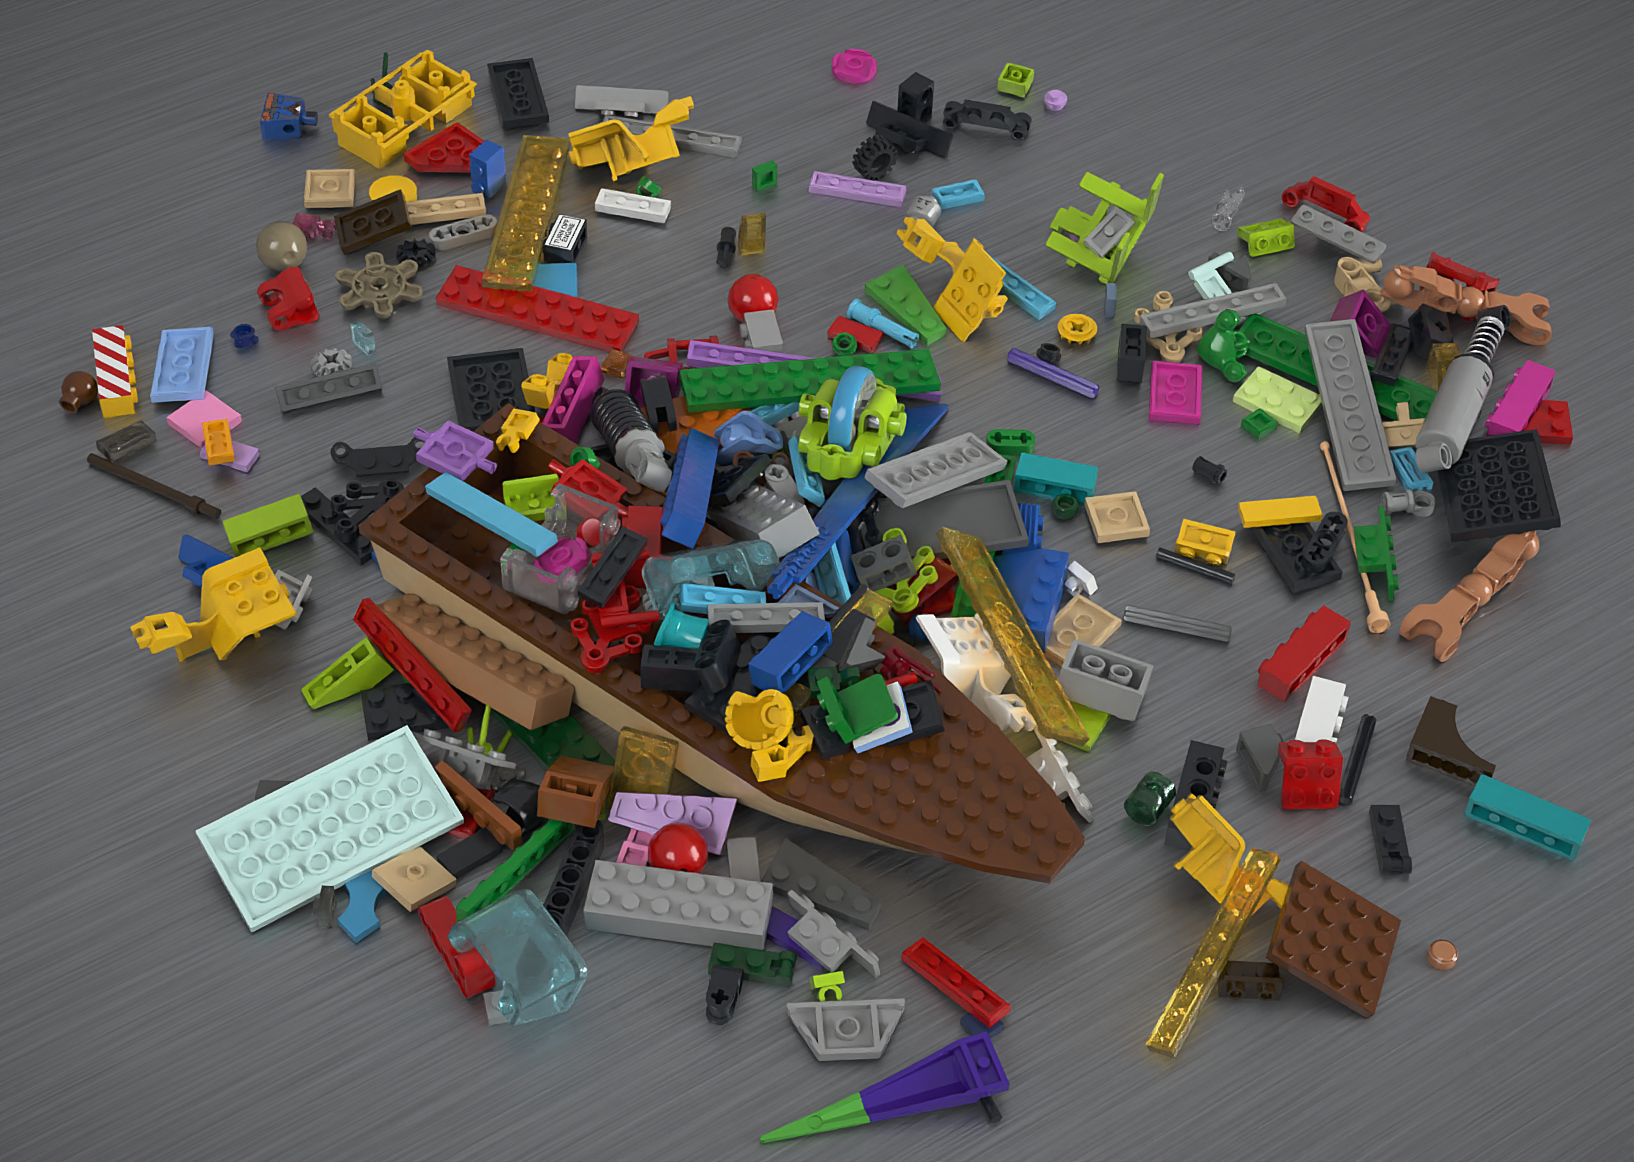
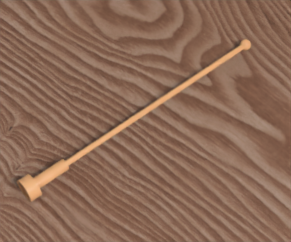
[1320,441,1391,633]

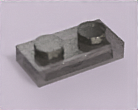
[96,420,157,462]

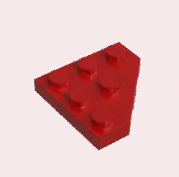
[403,122,505,173]

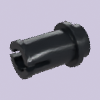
[1192,456,1227,484]

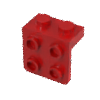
[1278,739,1343,809]

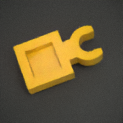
[496,409,539,453]

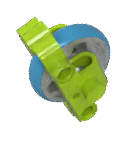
[798,366,907,480]

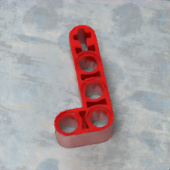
[418,896,496,999]

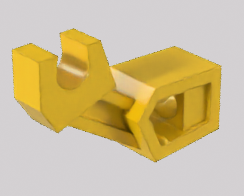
[751,725,814,782]

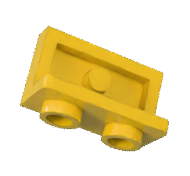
[1175,519,1236,565]

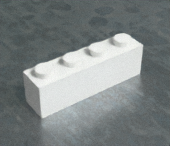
[1295,676,1349,742]

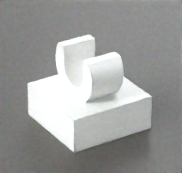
[1064,561,1098,597]

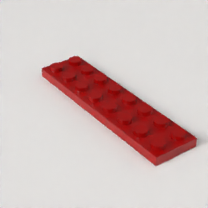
[435,265,639,355]

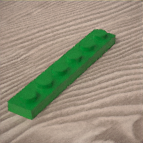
[455,819,575,933]

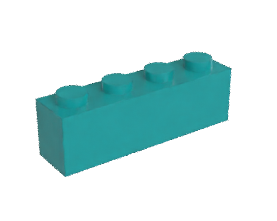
[1464,774,1591,861]

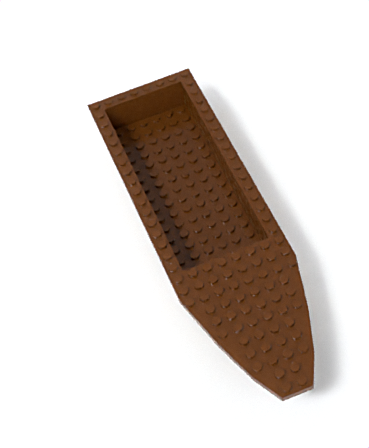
[359,403,1085,884]

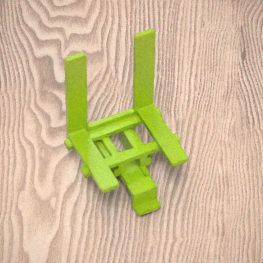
[1045,172,1164,285]

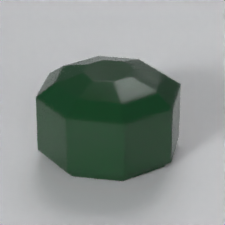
[1052,494,1079,520]

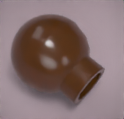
[59,371,98,413]

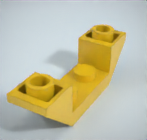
[521,353,573,410]

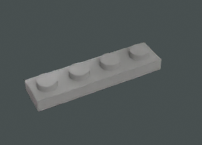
[707,602,825,633]

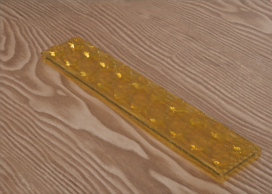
[482,135,570,292]
[936,527,1090,746]

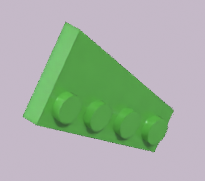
[864,264,947,346]

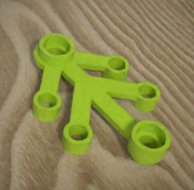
[870,528,938,613]

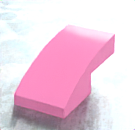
[616,828,653,867]

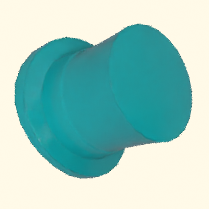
[654,602,709,649]

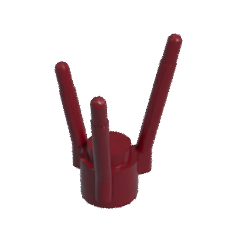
[880,646,942,693]

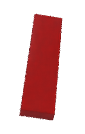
[901,937,1011,1028]

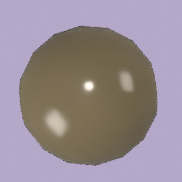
[256,221,308,272]

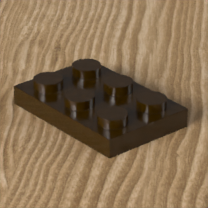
[334,189,412,255]

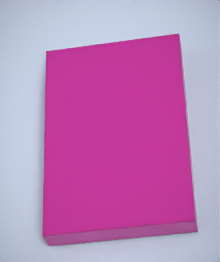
[1149,361,1202,425]

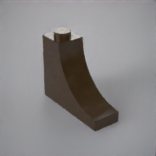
[1405,696,1496,786]

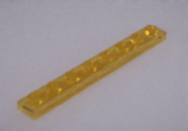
[1145,848,1281,1058]

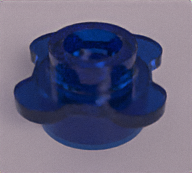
[230,324,259,348]

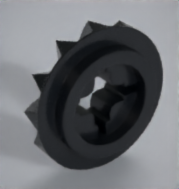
[396,238,436,268]

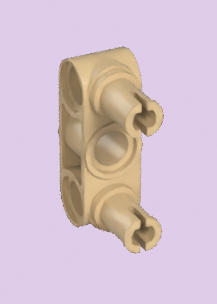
[1334,257,1399,313]

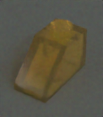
[1426,343,1460,391]

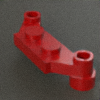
[1281,176,1370,232]

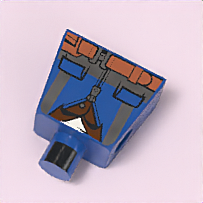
[260,93,318,140]

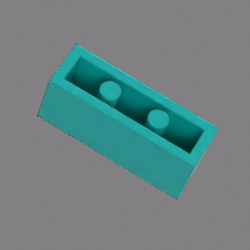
[1013,452,1099,506]

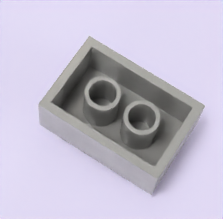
[1054,639,1154,722]

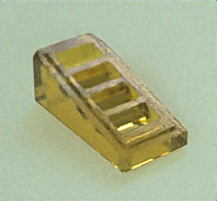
[738,212,766,256]

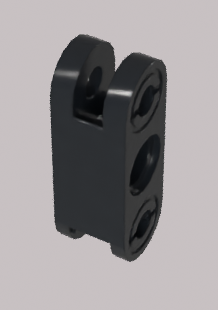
[640,375,677,434]

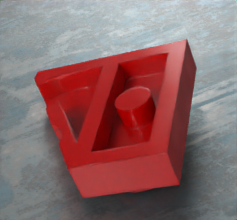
[1524,400,1573,445]

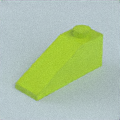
[301,637,394,709]

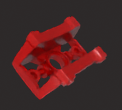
[1419,252,1500,321]

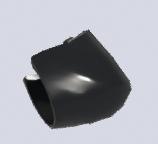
[494,778,545,834]

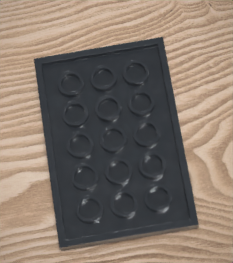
[1437,429,1561,542]

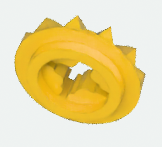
[1057,314,1097,345]

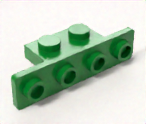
[1354,506,1399,601]

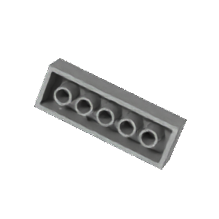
[707,482,820,562]
[583,860,773,950]

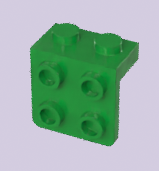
[817,674,898,744]

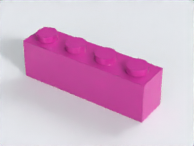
[542,356,605,444]
[1484,360,1556,436]

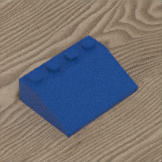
[981,548,1069,654]

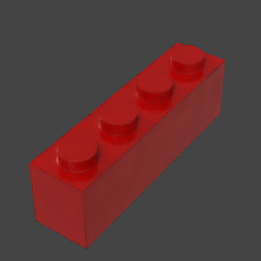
[1257,605,1351,703]

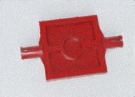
[547,459,628,520]

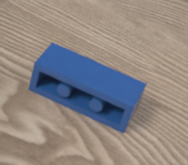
[748,611,833,694]

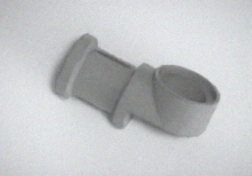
[1382,490,1435,517]

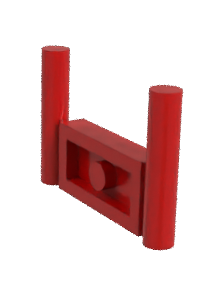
[591,547,659,628]

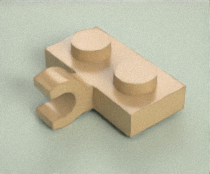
[1382,402,1425,449]

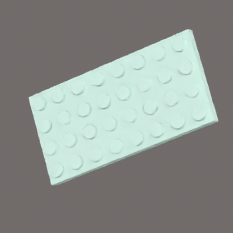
[195,725,464,933]

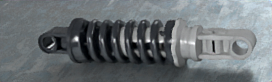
[590,387,672,492]

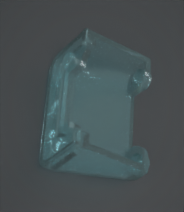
[642,540,780,613]
[447,889,587,1026]

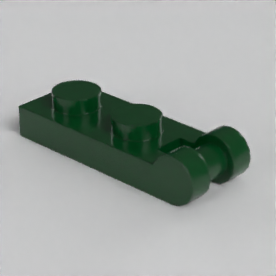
[708,943,797,986]

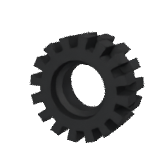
[852,135,898,181]

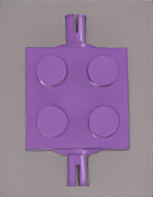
[413,420,497,481]

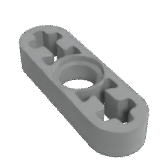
[429,214,498,251]

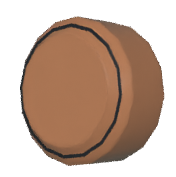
[1427,939,1458,970]

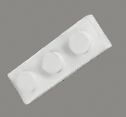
[595,188,671,223]

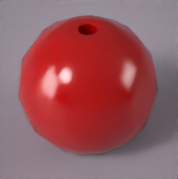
[727,274,779,323]
[648,822,708,874]

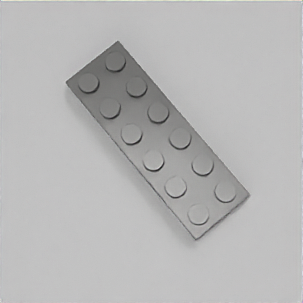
[864,432,1007,508]

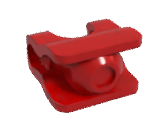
[257,266,319,331]

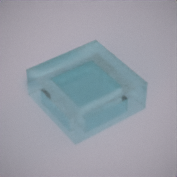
[351,320,376,356]

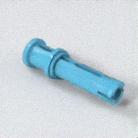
[846,298,919,349]

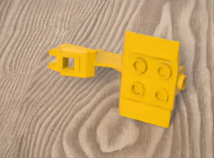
[568,96,694,183]
[897,217,1008,342]
[130,548,297,662]
[1169,793,1289,926]

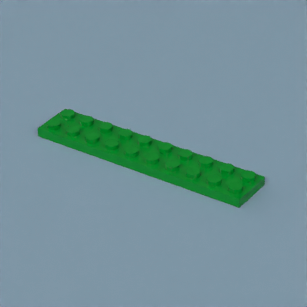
[1239,313,1482,427]
[679,349,941,413]

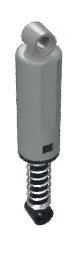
[1415,305,1511,473]

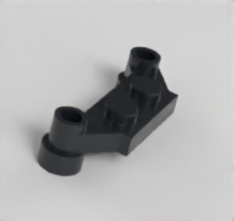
[943,99,1032,140]
[330,438,425,477]

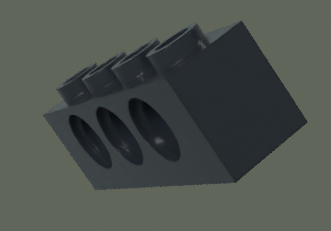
[1164,740,1227,851]

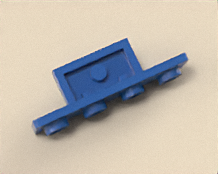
[178,534,234,587]

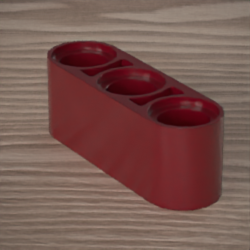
[886,557,960,624]

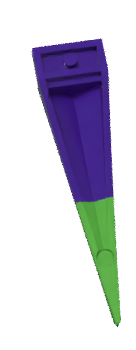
[759,1031,1010,1143]

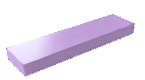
[809,171,907,208]

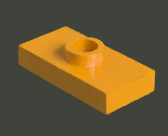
[202,418,235,466]

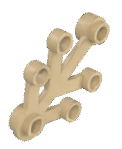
[1134,291,1202,363]

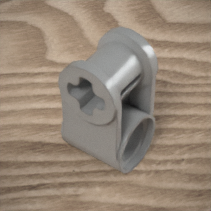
[764,464,804,504]

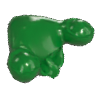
[1197,309,1251,383]

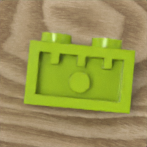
[1237,218,1295,257]

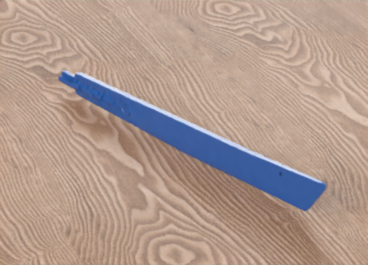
[767,404,948,599]

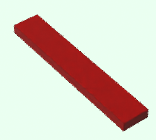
[353,598,472,733]

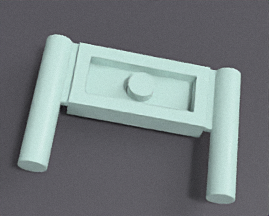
[1188,251,1266,326]

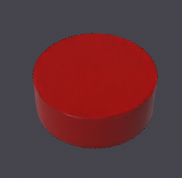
[577,518,606,548]

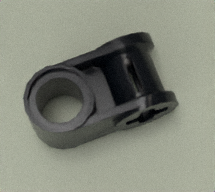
[706,964,744,1025]

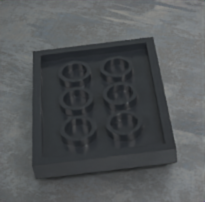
[447,348,536,432]

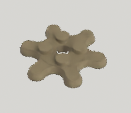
[335,252,423,319]

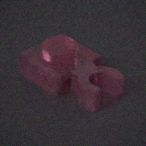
[292,213,336,239]

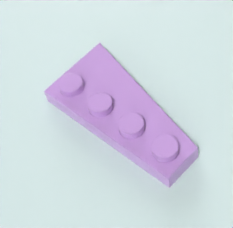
[608,792,738,855]

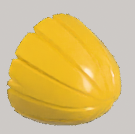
[725,689,794,750]

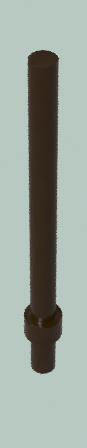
[87,453,221,519]

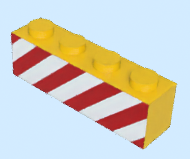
[92,325,138,418]

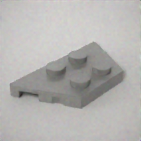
[786,998,905,1061]

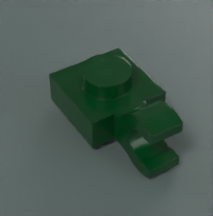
[807,666,860,699]

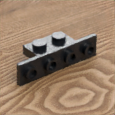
[866,101,954,157]

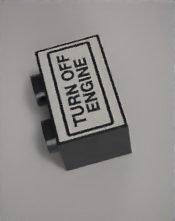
[541,214,588,264]

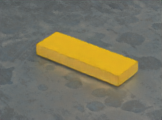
[1237,496,1323,528]

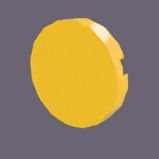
[369,175,417,202]

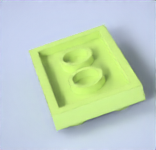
[1233,366,1323,434]

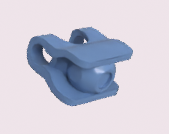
[714,411,783,466]

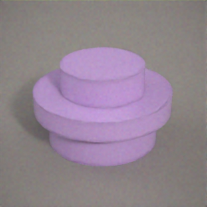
[1044,89,1067,111]

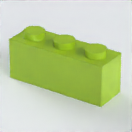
[222,493,314,557]

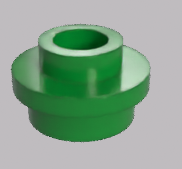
[832,332,857,356]

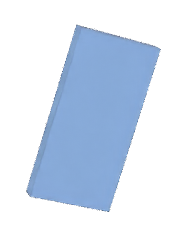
[150,327,214,403]

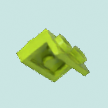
[502,474,565,521]

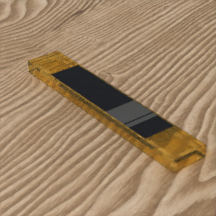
[784,589,893,718]

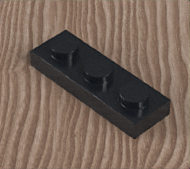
[577,526,648,609]

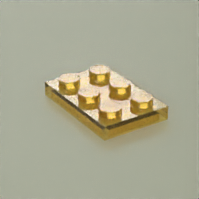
[607,726,679,809]

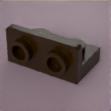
[1217,960,1283,1001]

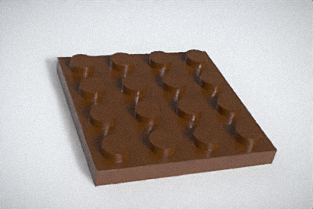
[1266,861,1401,1019]

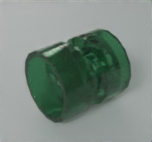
[1124,772,1176,826]

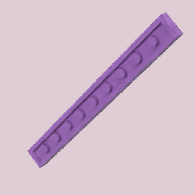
[686,340,942,402]

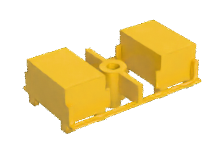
[328,49,477,170]

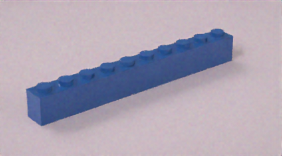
[659,428,720,549]

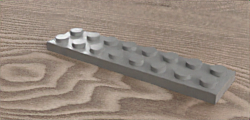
[1304,319,1396,491]

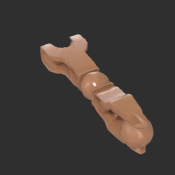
[1380,265,1552,346]
[1399,531,1539,662]

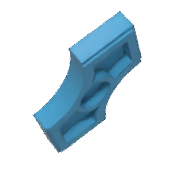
[337,871,387,943]

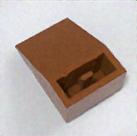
[537,755,617,828]

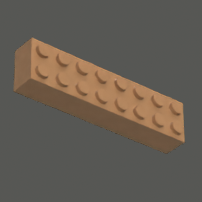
[366,594,574,730]

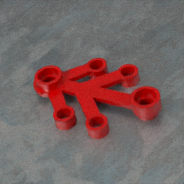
[571,585,653,673]

